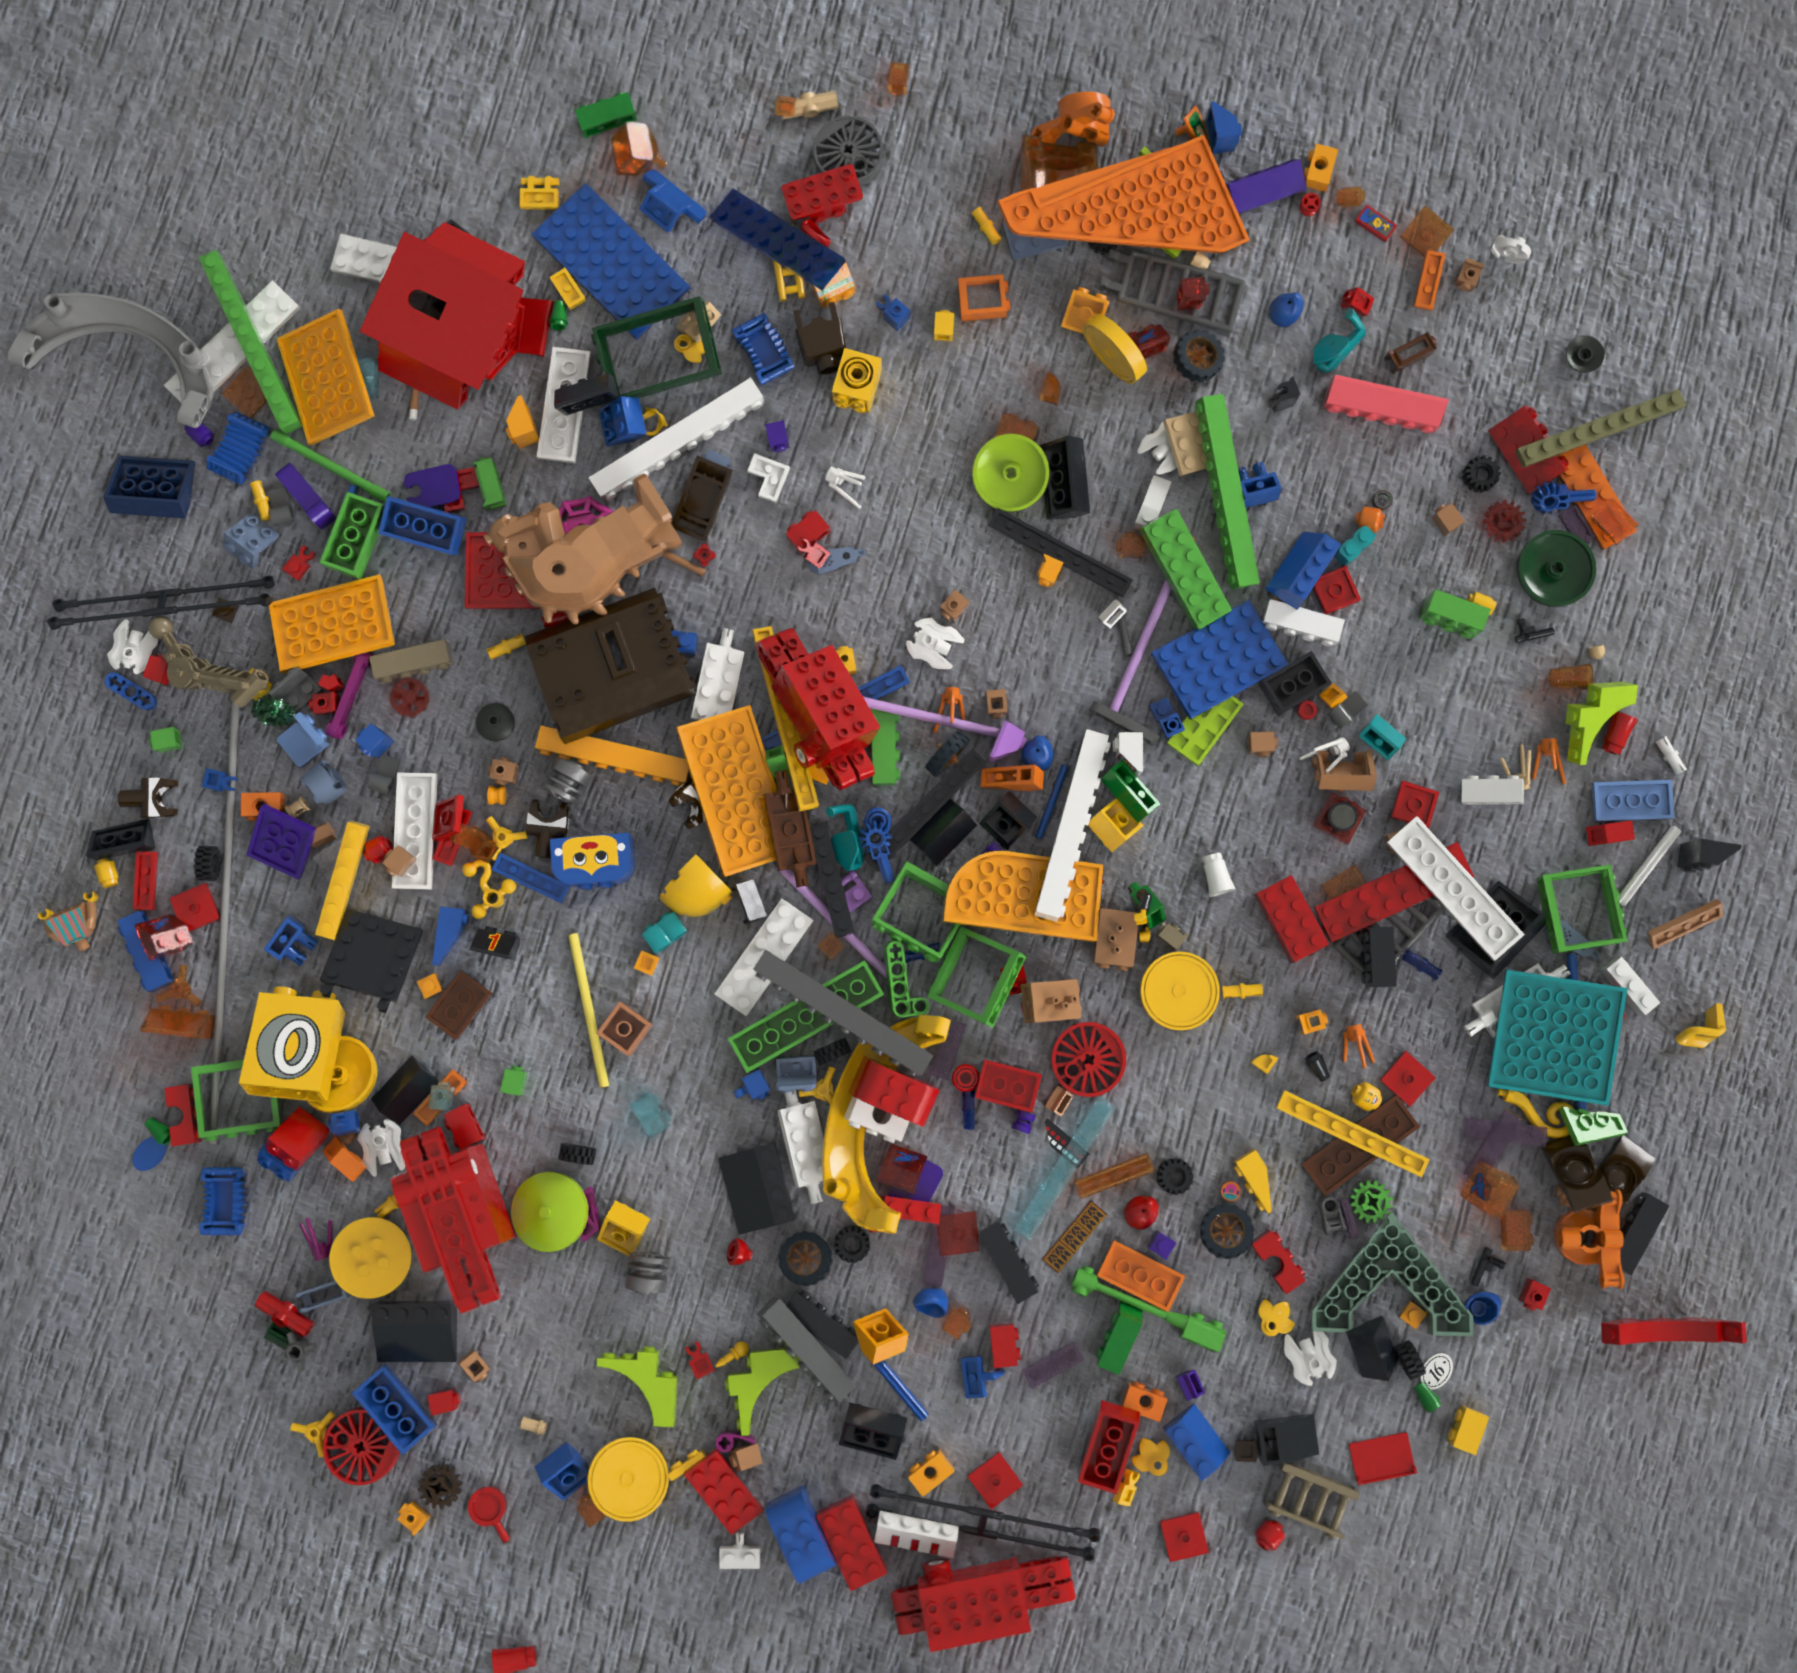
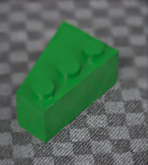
[1095,1301,1143,1375]

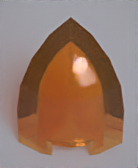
[1039,371,1061,405]

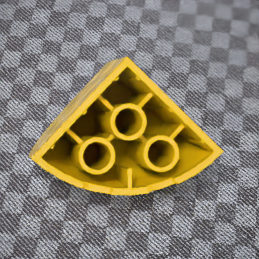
[659,855,734,917]

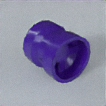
[1011,1109,1036,1134]

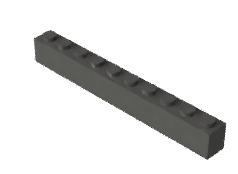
[753,950,933,1077]

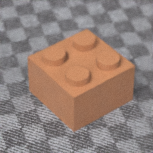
[596,1001,654,1056]

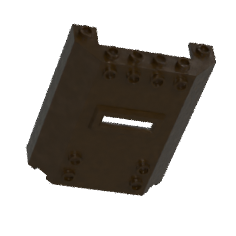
[525,587,697,744]

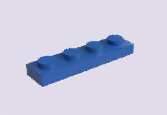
[491,853,571,904]

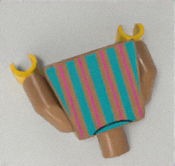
[38,891,98,952]

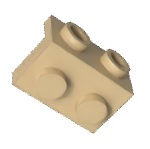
[676,300,721,343]

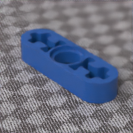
[105,672,157,711]

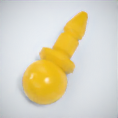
[715,1341,749,1367]

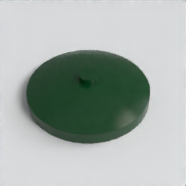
[1517,530,1596,607]

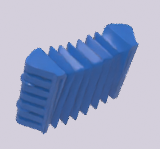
[731,312,795,385]
[206,411,270,485]
[199,1166,248,1236]

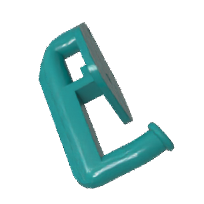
[1314,308,1366,373]
[826,804,864,871]

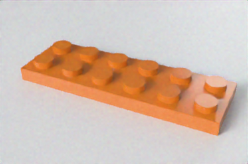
[1558,445,1637,551]

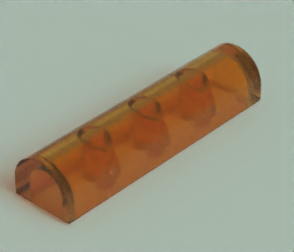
[1074,1153,1155,1199]

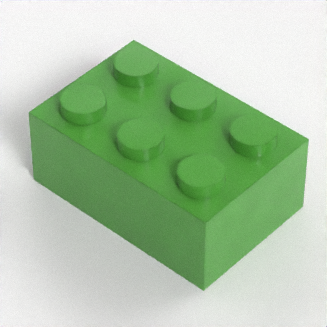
[1419,589,1491,639]

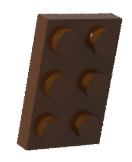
[425,970,493,1040]

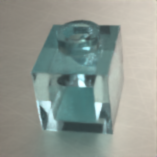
[428,1081,455,1111]

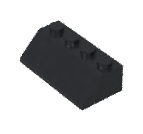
[1040,435,1090,520]

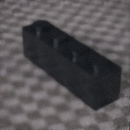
[1620,1192,1669,1275]
[978,1221,1039,1304]
[786,1290,859,1359]

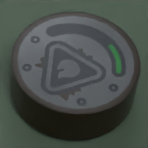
[1372,490,1393,511]

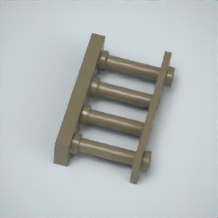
[1265,1462,1360,1540]

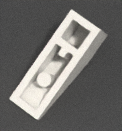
[1133,475,1171,530]

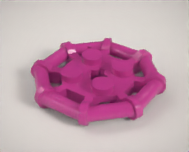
[559,495,614,534]

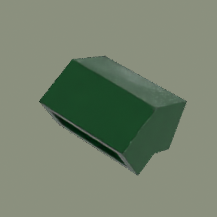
[264,1322,295,1350]

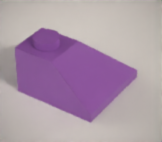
[988,721,1027,763]

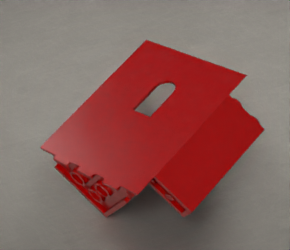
[359,222,525,410]

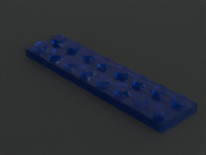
[710,189,846,291]

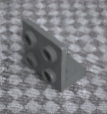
[269,667,323,716]

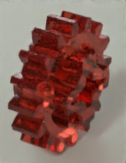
[1483,500,1527,543]

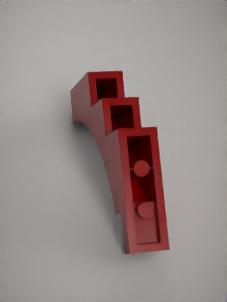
[1601,1317,1747,1345]

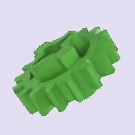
[1349,1180,1393,1223]

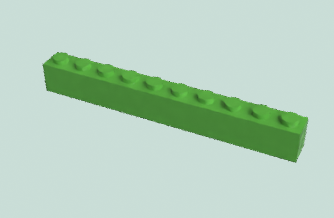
[198,250,303,434]
[1195,394,1260,590]

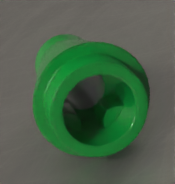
[549,300,568,331]
[144,1117,171,1145]
[1413,1381,1442,1413]

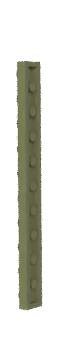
[1515,389,1687,468]

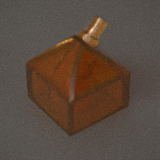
[611,122,667,176]

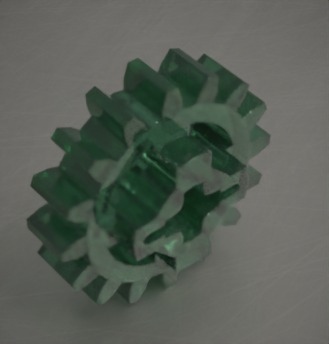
[251,696,296,727]

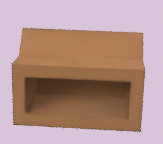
[311,821,337,848]
[1045,1085,1074,1117]

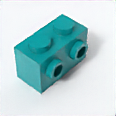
[1358,714,1406,761]

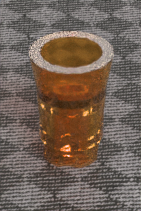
[1549,663,1593,690]

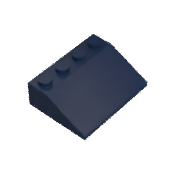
[103,455,195,519]

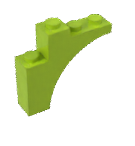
[1565,681,1638,765]
[597,1346,678,1427]
[725,1347,799,1436]

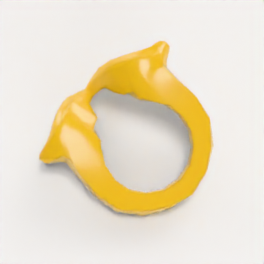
[643,407,668,436]

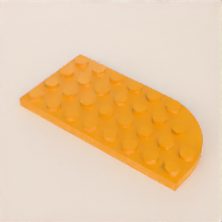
[942,851,1103,942]

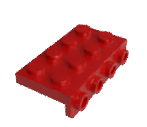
[1488,406,1569,494]

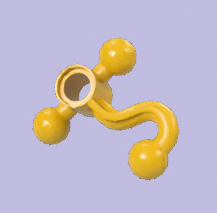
[462,859,516,919]

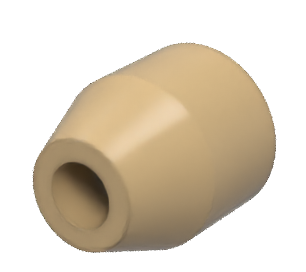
[1190,251,1211,269]

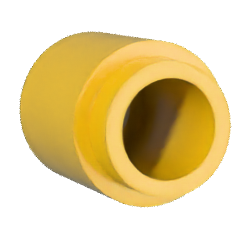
[1466,591,1496,616]
[94,858,119,888]

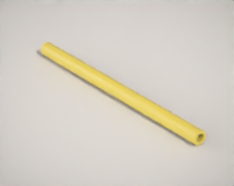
[568,933,609,1088]

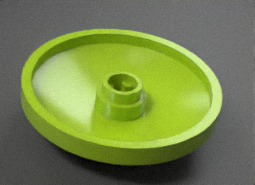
[973,434,1050,512]
[511,1172,588,1252]

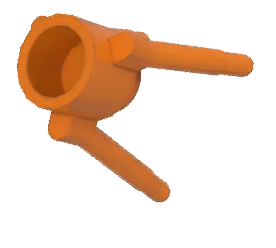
[933,687,966,733]
[1532,738,1566,784]
[1343,1024,1375,1069]

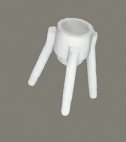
[825,466,865,509]
[1299,737,1350,774]

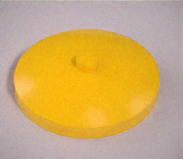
[307,1036,378,1113]

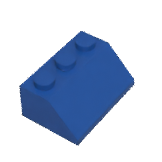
[1163,1403,1231,1481]

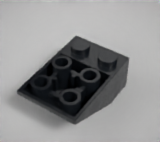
[1254,1413,1319,1466]

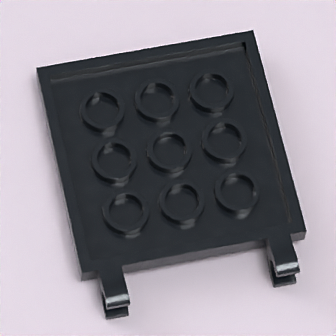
[320,909,423,1013]

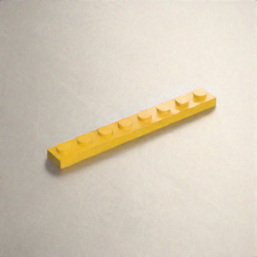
[1276,1090,1430,1177]

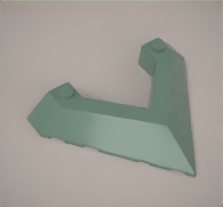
[1312,1212,1473,1336]

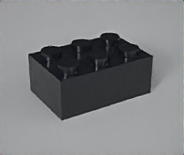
[1258,651,1332,717]
[1359,927,1397,987]

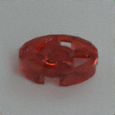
[390,678,429,717]

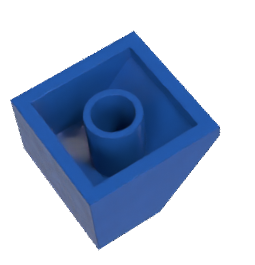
[1206,102,1242,154]
[535,1442,589,1501]

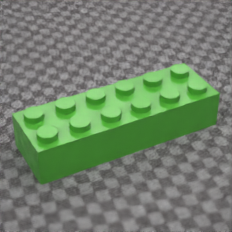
[1138,508,1232,630]

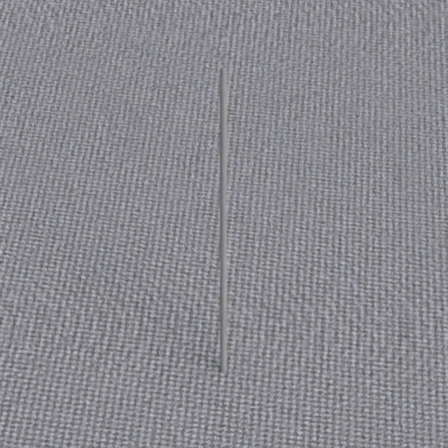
[208,702,239,1144]

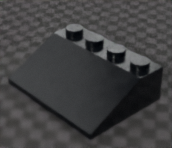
[1446,881,1547,979]
[718,1142,796,1235]
[372,1301,457,1362]

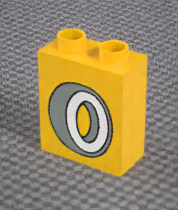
[239,986,346,1103]

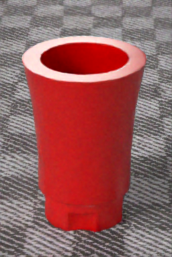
[1602,712,1638,755]
[492,1646,536,1673]

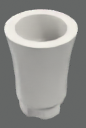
[1202,853,1236,897]

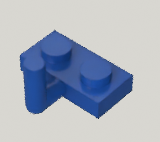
[960,1356,1005,1399]

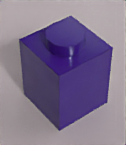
[765,421,789,453]
[1147,1230,1176,1260]

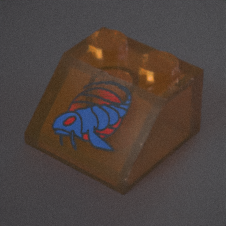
[1460,1161,1519,1220]

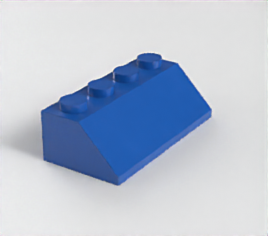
[1265,532,1341,610]
[352,1364,437,1455]

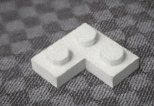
[747,453,790,503]

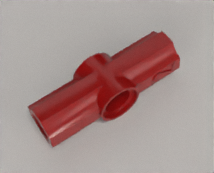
[255,1291,315,1338]

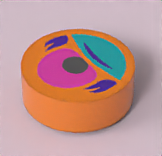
[1220,1181,1241,1201]

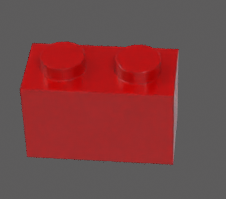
[785,510,830,555]
[443,1103,486,1150]
[989,1323,1021,1368]

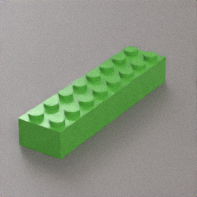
[728,960,884,1073]

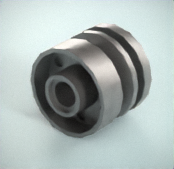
[541,756,592,805]
[625,1251,670,1294]

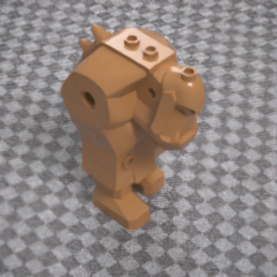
[483,473,682,624]

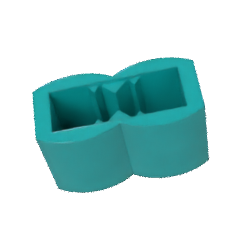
[1335,525,1376,566]
[642,911,688,955]

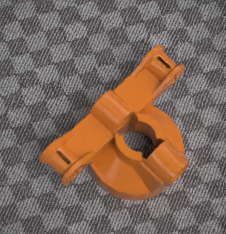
[1031,91,1115,148]
[1553,1189,1625,1289]

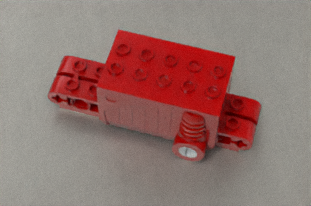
[756,628,881,791]
[890,1556,1076,1652]

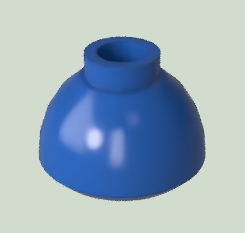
[864,807,891,834]

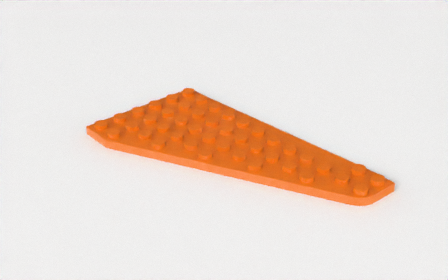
[996,135,1250,254]

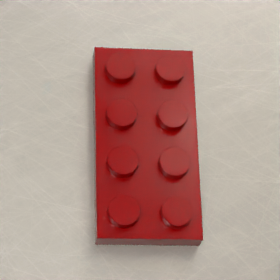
[684,1448,764,1535]

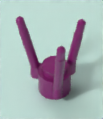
[299,1218,332,1261]

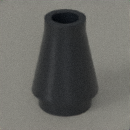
[1305,1051,1330,1082]

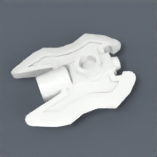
[1138,422,1177,475]
[906,618,964,669]
[107,619,158,674]
[357,1119,405,1177]
[1284,1326,1337,1386]

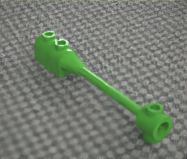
[1071,1265,1226,1353]

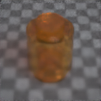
[1336,186,1365,207]

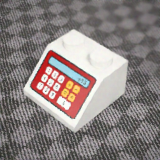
[1112,732,1143,776]

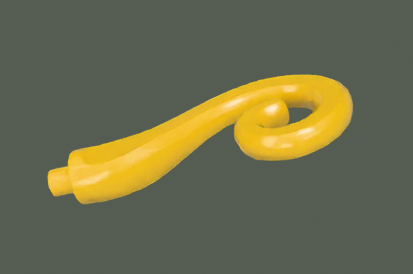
[1497,1088,1575,1138]

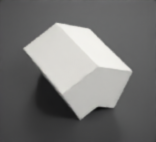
[1099,599,1127,629]

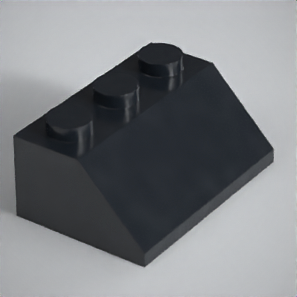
[554,372,619,416]
[1677,839,1741,873]
[839,1402,907,1460]

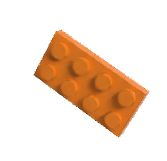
[1097,1239,1185,1312]

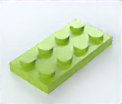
[1167,696,1244,766]

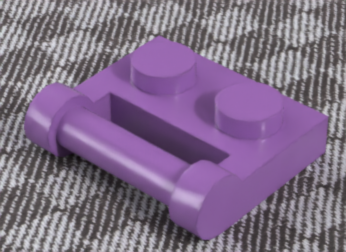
[821,870,873,913]

